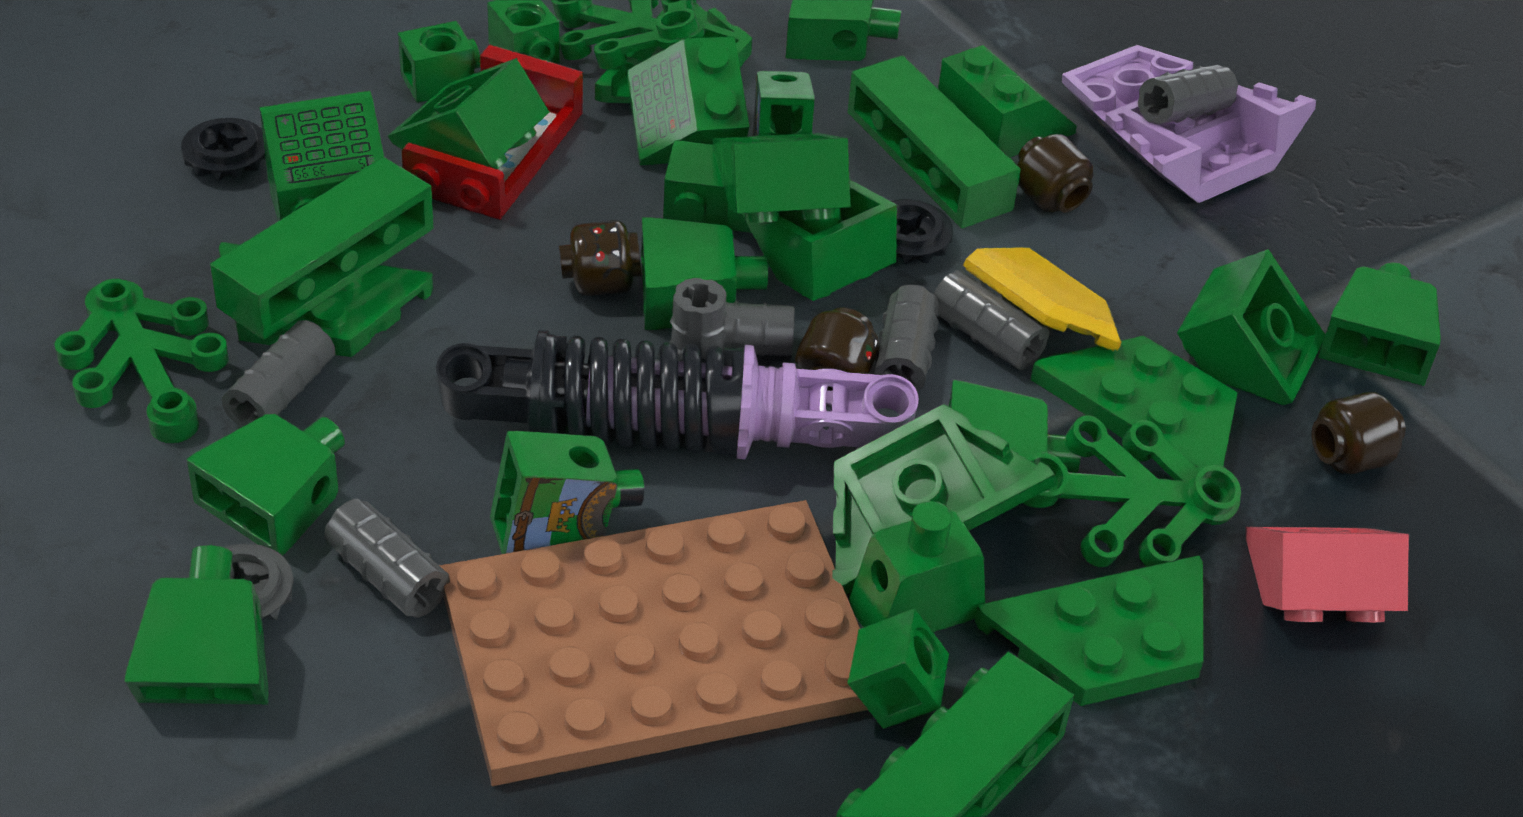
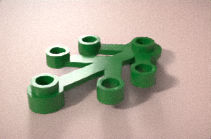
[551,0,705,69]
[54,279,229,443]
[1023,415,1241,567]

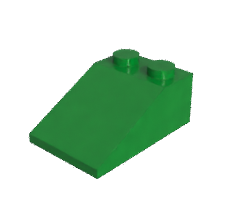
[713,133,851,223]

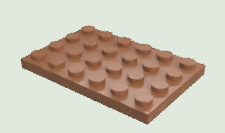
[439,500,868,786]

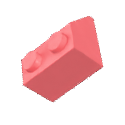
[1246,527,1409,623]

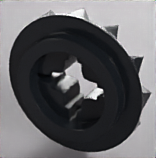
[181,118,266,181]
[891,199,953,264]

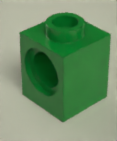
[487,0,560,64]
[398,21,480,103]
[847,608,949,729]

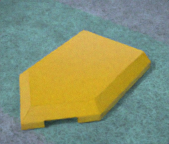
[963,248,1121,351]

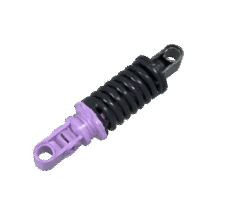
[436,330,919,459]

